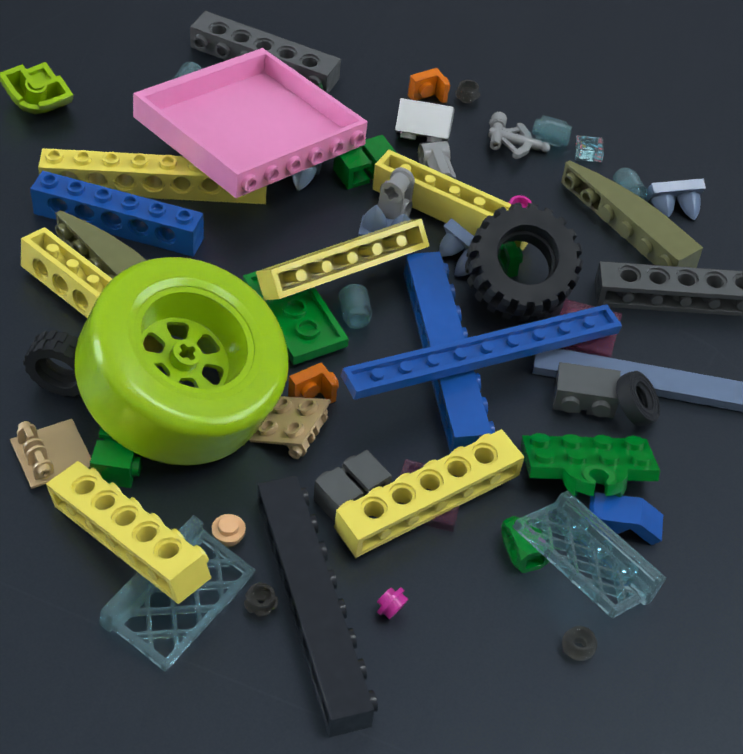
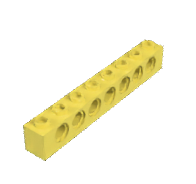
[38,148,267,204]

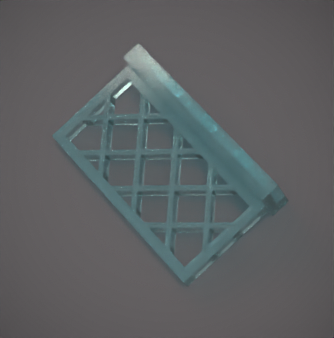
[513,491,667,619]
[99,515,256,672]

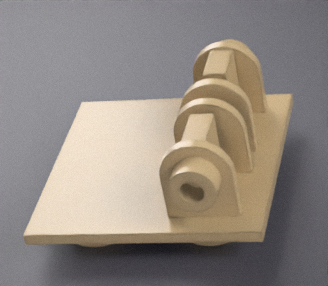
[249,396,331,459]
[10,419,91,489]

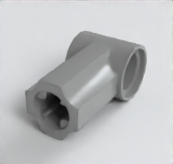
[418,141,456,179]

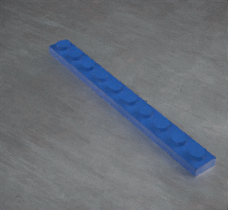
[341,304,622,400]

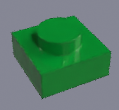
[497,241,523,277]

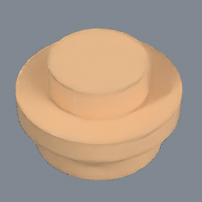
[212,514,246,547]

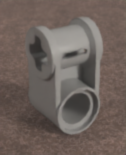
[377,167,415,220]

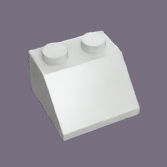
[395,98,454,143]

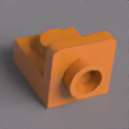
[408,68,450,103]
[288,362,339,404]

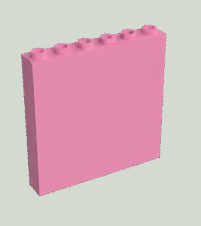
[133,48,368,198]

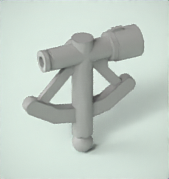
[488,112,550,159]

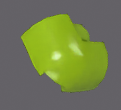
[0,62,74,114]

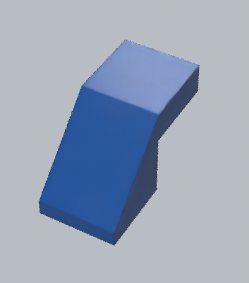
[588,492,664,545]

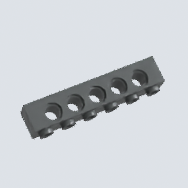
[190,11,341,93]
[594,261,743,316]

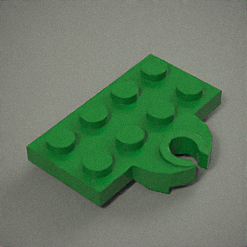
[243,271,349,365]
[521,433,660,498]

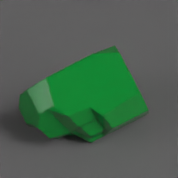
[501,516,552,573]

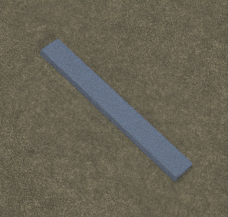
[532,348,743,412]

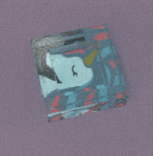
[575,135,604,162]

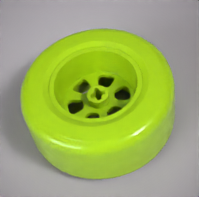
[74,257,289,466]

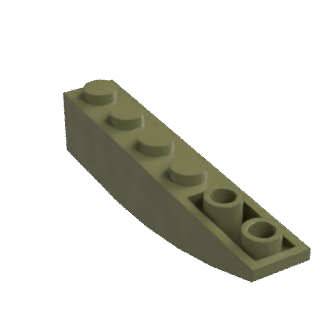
[561,160,703,268]
[55,210,146,279]

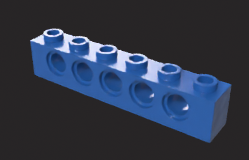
[30,170,204,257]

